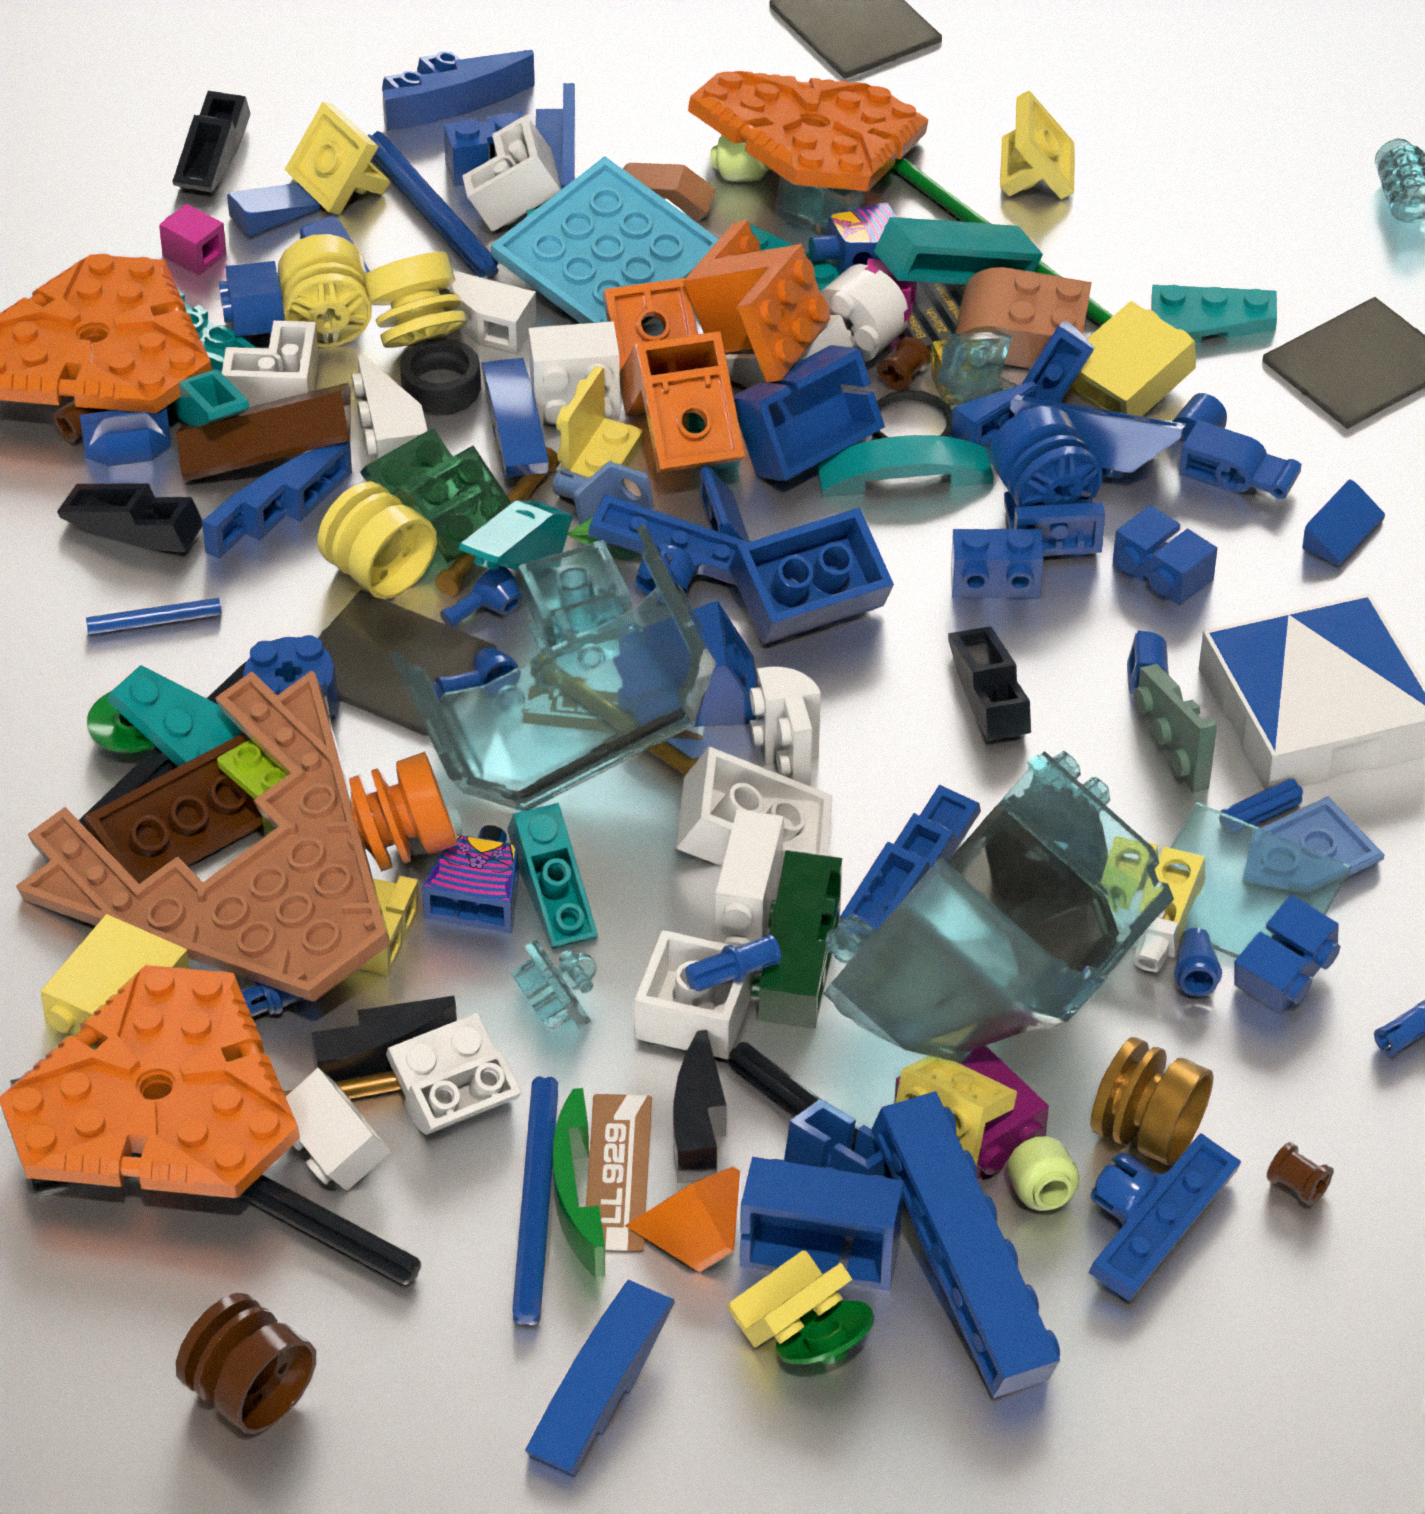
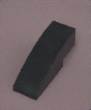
[172,90,251,192]
[57,483,203,552]
[948,626,1031,741]
[311,996,457,1082]
[673,1030,727,1184]

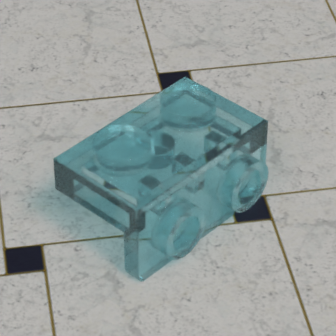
[936,331,1018,402]

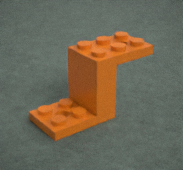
[683,220,830,383]
[602,278,745,473]

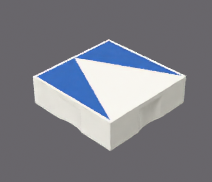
[1198,593,1425,789]

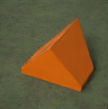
[625,1166,740,1273]

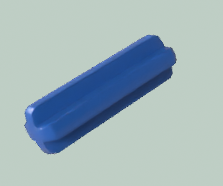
[1219,778,1304,835]

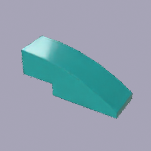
[170,369,250,427]

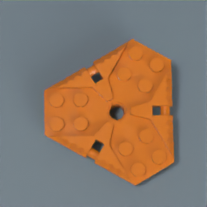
[687,71,929,191]
[0,254,212,414]
[0,965,300,1198]

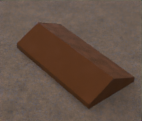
[176,383,351,481]
[84,733,263,884]

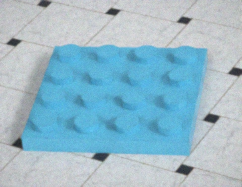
[491,156,719,324]

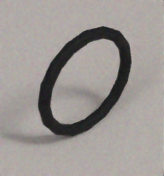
[873,390,952,439]

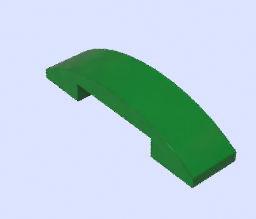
[553,1088,606,1278]

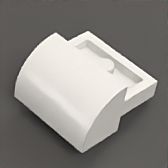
[749,667,821,786]
[386,1013,521,1135]

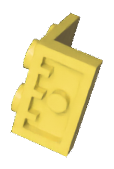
[556,366,644,478]
[895,1052,1017,1167]

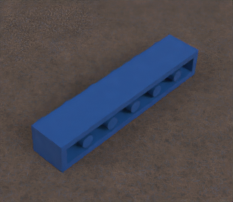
[871,1091,1060,1399]

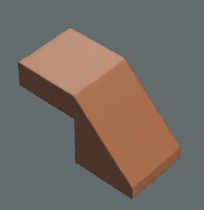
[623,162,715,222]

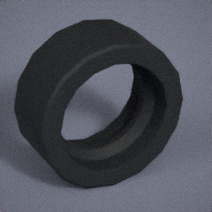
[400,338,481,415]

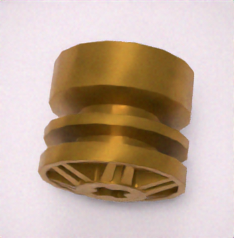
[1090,1037,1214,1166]

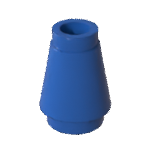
[1174,928,1222,997]

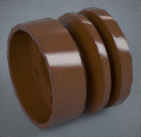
[175,1292,316,1434]

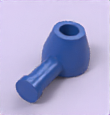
[440,566,522,630]
[435,647,521,699]

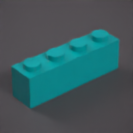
[874,217,1043,285]

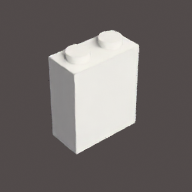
[715,809,784,946]

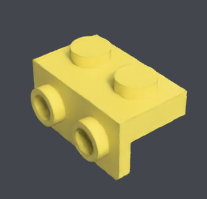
[727,1251,853,1348]

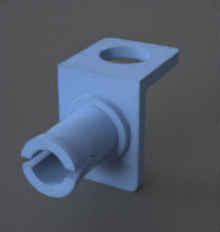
[553,461,654,525]

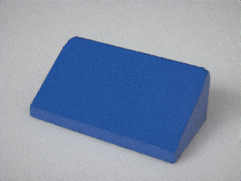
[1021,321,1095,402]
[700,465,750,542]
[1302,479,1385,567]

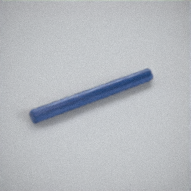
[367,131,499,279]
[512,1076,558,1326]

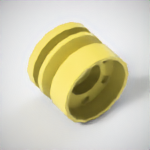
[278,234,372,347]
[363,252,468,348]
[317,481,437,600]

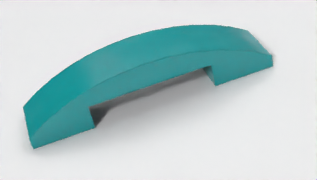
[816,435,994,497]

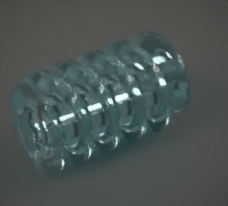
[1374,138,1425,223]

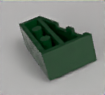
[751,850,843,1029]

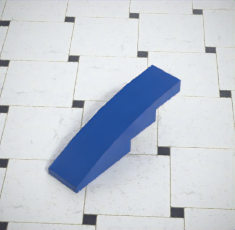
[382,49,535,131]
[481,358,549,478]
[202,441,352,559]
[840,784,981,940]
[525,1279,675,1476]

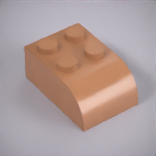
[951,267,1092,369]

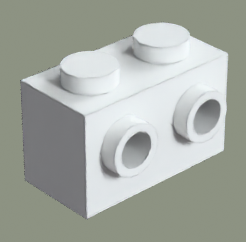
[286,1068,392,1191]

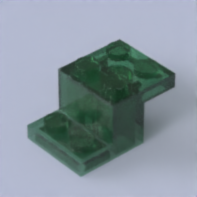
[360,428,512,563]

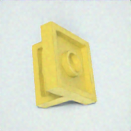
[1000,90,1075,200]
[284,101,391,215]

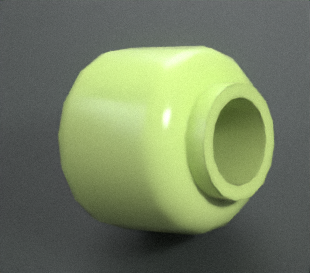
[711,135,770,183]
[1007,1136,1080,1211]

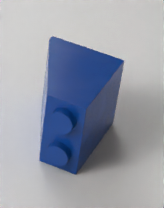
[616,600,757,730]

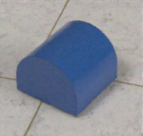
[1172,393,1227,442]
[1127,630,1169,694]

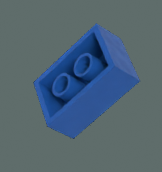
[729,507,894,645]

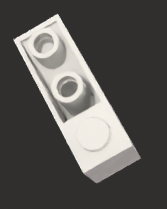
[439,271,536,354]
[351,355,430,472]

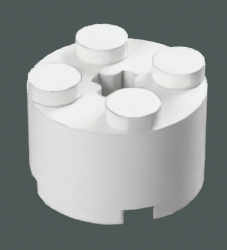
[820,264,908,362]

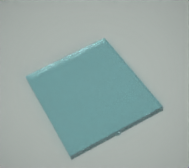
[1170,802,1351,959]

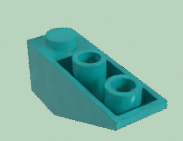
[459,500,573,570]
[507,802,598,949]

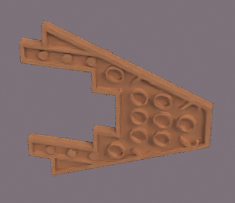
[16,670,391,1002]

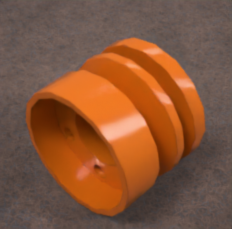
[348,751,458,872]

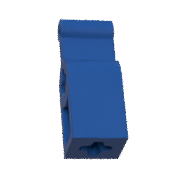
[1179,420,1302,499]

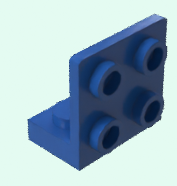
[1004,491,1105,556]

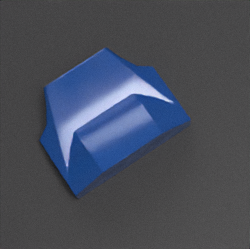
[80,407,171,467]

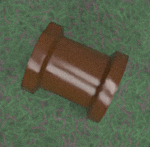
[877,337,931,391]
[1266,1142,1334,1206]

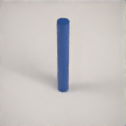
[86,598,222,635]

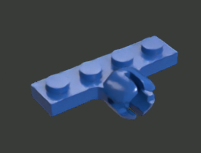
[588,494,748,604]
[1088,1133,1242,1302]

